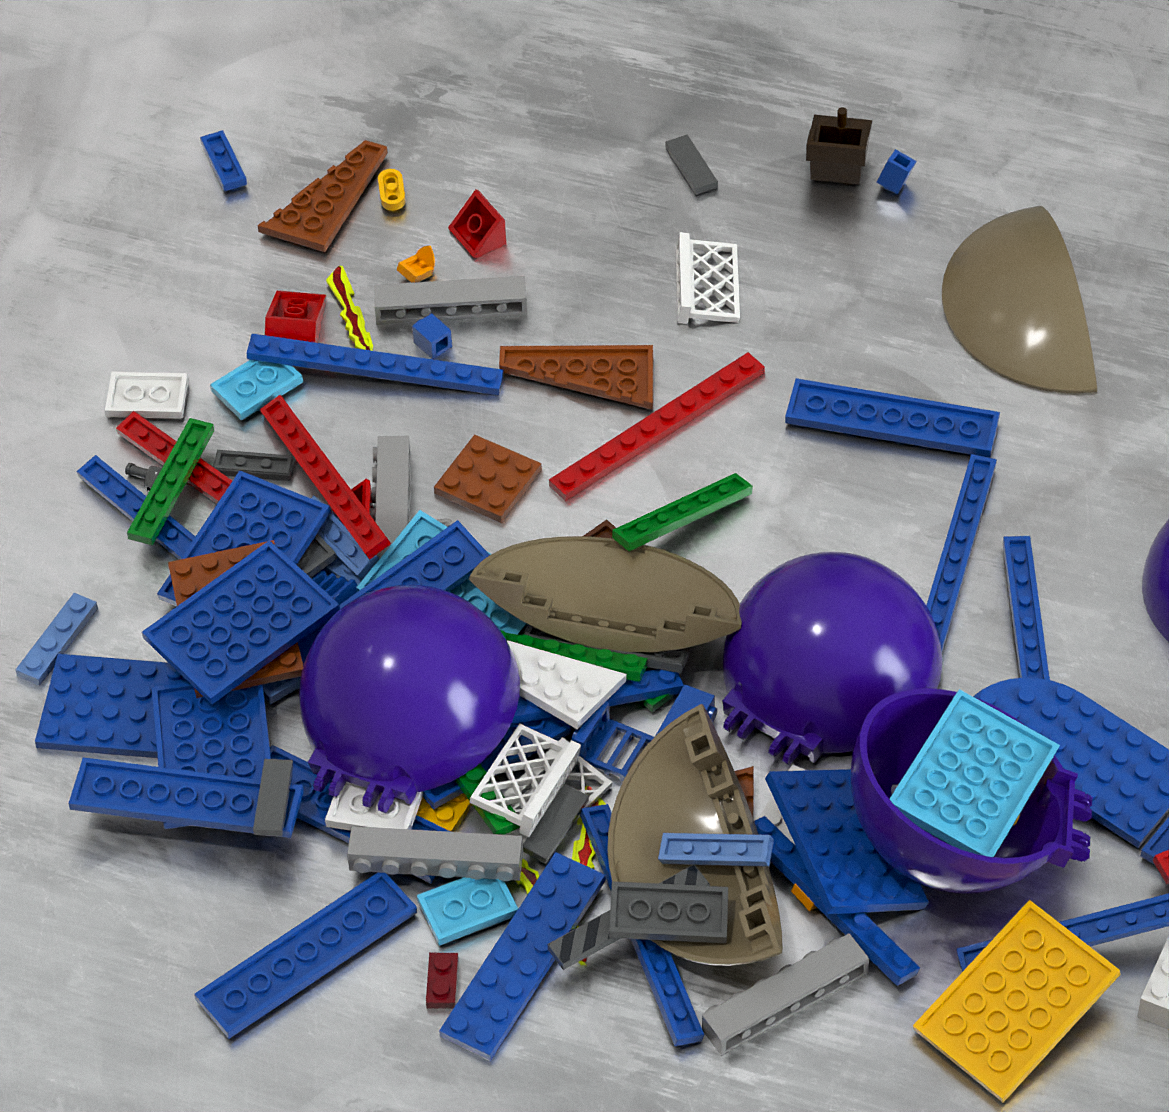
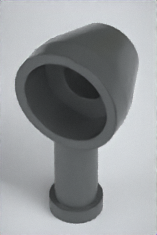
[125,463,162,492]

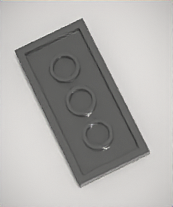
[609,881,728,943]

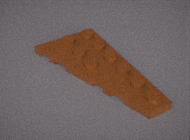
[257,140,388,252]
[499,345,653,410]

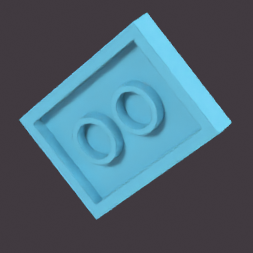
[210,360,303,420]
[417,877,518,946]

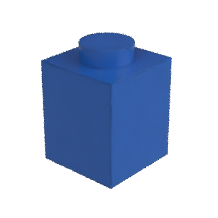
[876,149,917,195]
[412,313,452,359]

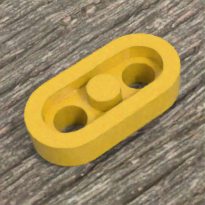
[378,169,405,211]

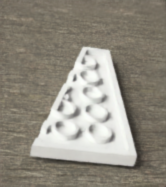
[507,640,627,729]

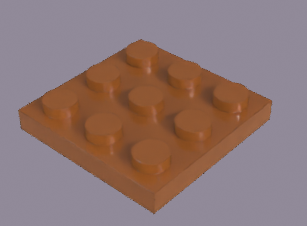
[434,434,542,523]

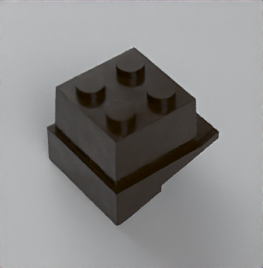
[806,107,872,184]

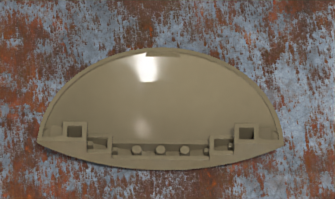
[942,206,1097,393]
[469,536,742,652]
[608,704,783,966]

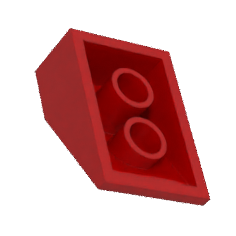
[265,290,326,343]

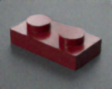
[426,952,459,1009]

